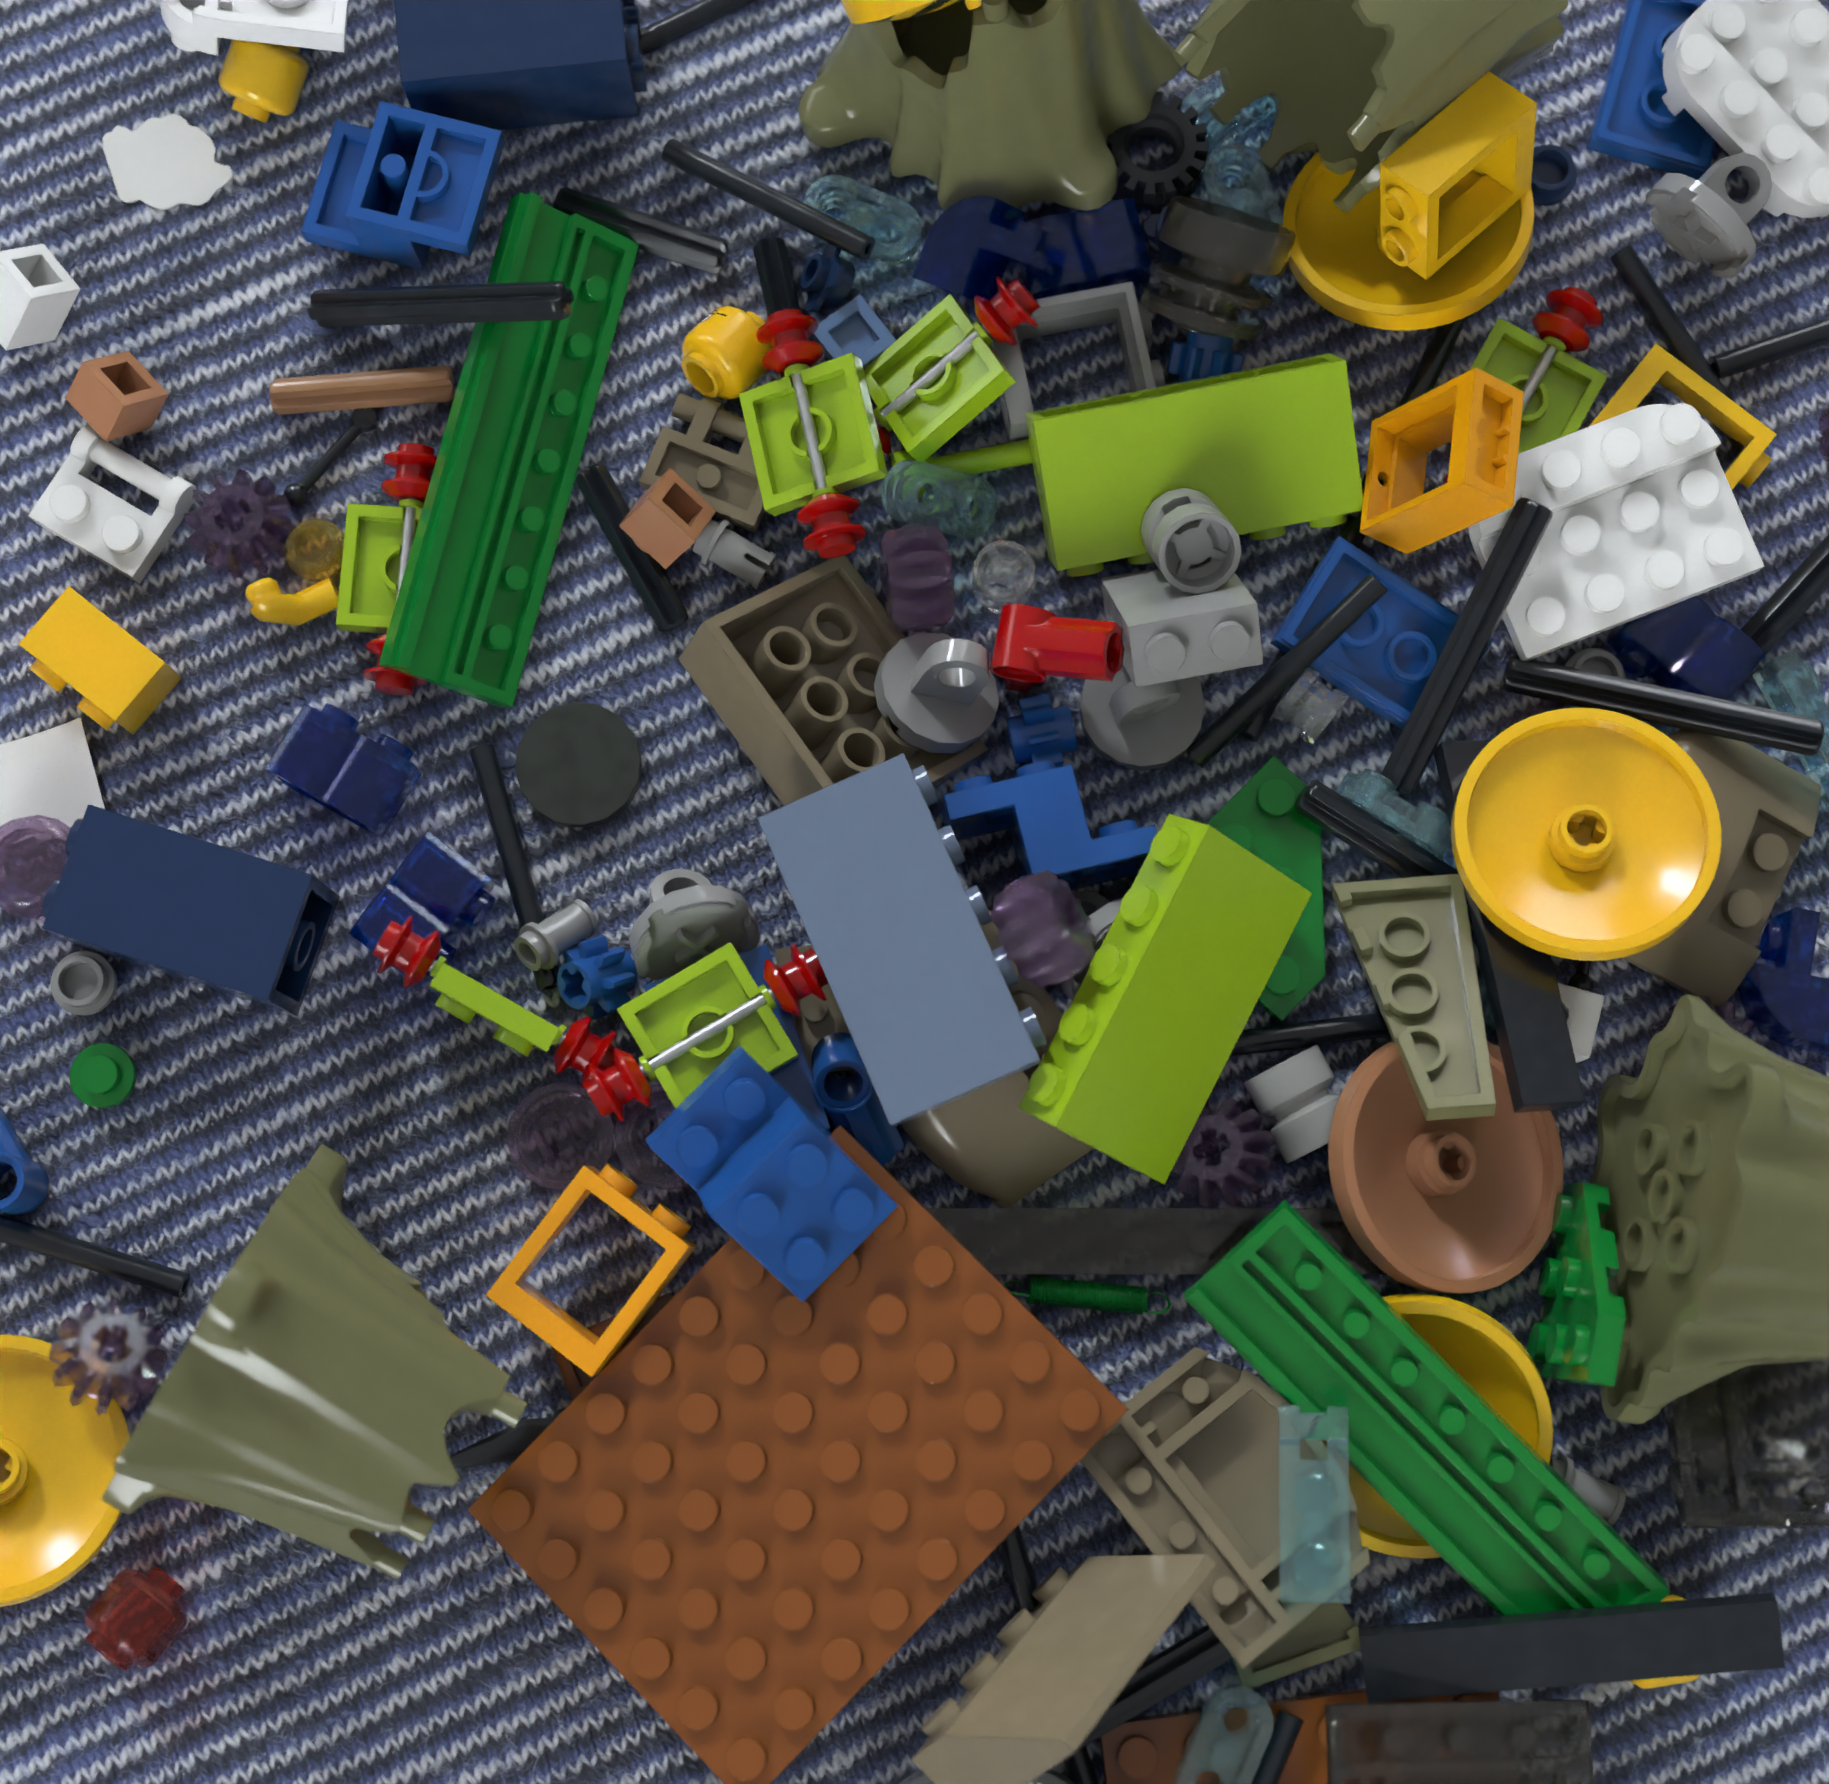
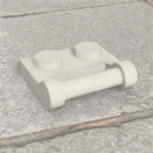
[28,425,197,584]

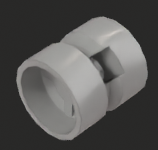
[1141,488,1241,594]
[1243,1045,1341,1164]

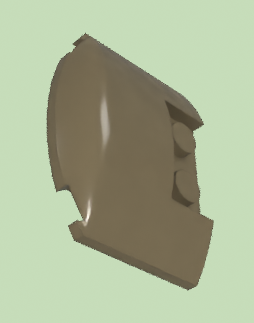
[1622,729,1821,1009]
[901,909,1093,1208]
[1080,1347,1370,1669]

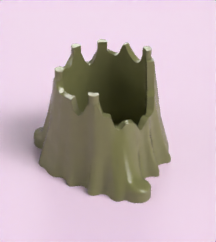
[798,0,1182,215]
[1172,0,1569,213]
[1589,994,1829,1424]
[101,1144,527,1580]

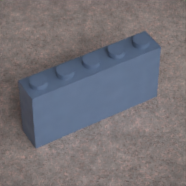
[757,753,1047,1127]

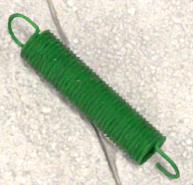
[1004,1276,1171,1315]

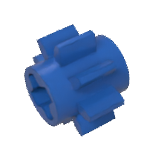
[1166,327,1245,383]
[1006,693,1078,768]
[557,935,637,1020]

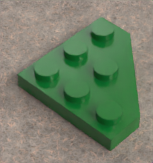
[1207,756,1326,1024]
[1527,1182,1626,1387]

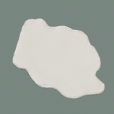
[103,114,232,210]

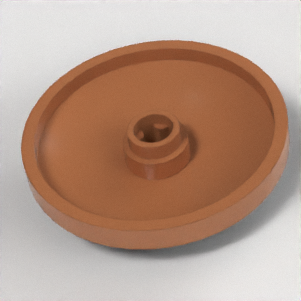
[1328,1040,1564,1294]

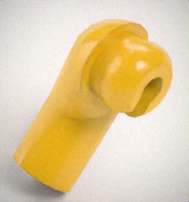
[245,577,339,626]

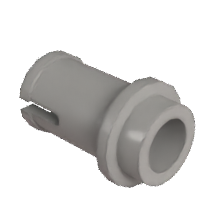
[692,519,777,590]
[514,899,598,971]
[1549,1456,1626,1527]

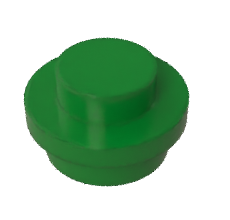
[69,1043,137,1108]

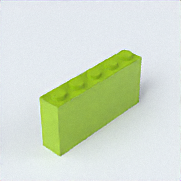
[1024,353,1363,577]
[1018,813,1312,1185]

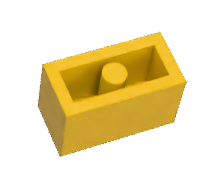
[19,586,182,735]

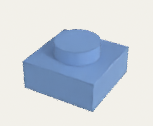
[811,295,896,369]

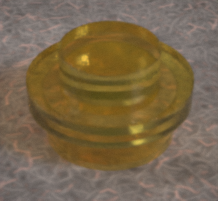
[285,519,344,582]

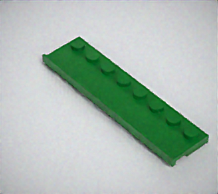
[379,192,639,708]
[1183,1200,1670,1616]

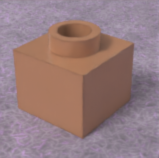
[65,351,169,442]
[619,467,716,569]

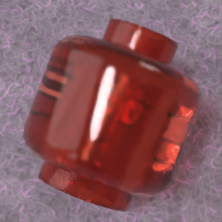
[84,1566,188,1672]

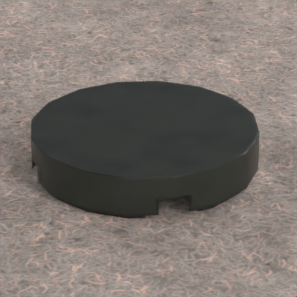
[515,702,642,828]

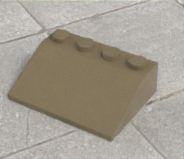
[678,555,988,806]
[911,1554,1216,1784]

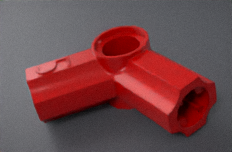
[989,604,1125,693]

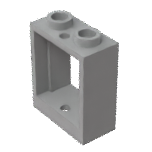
[989,282,1165,443]

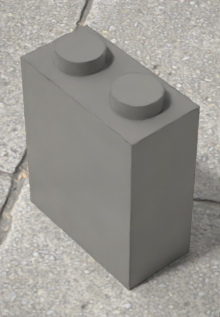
[1100,567,1263,687]

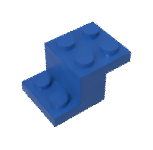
[301,101,505,271]
[942,760,1157,901]
[645,1045,898,1302]

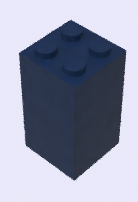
[394,0,648,130]
[42,804,340,1016]

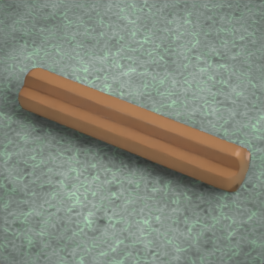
[269,365,455,415]

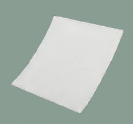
[0,717,105,855]

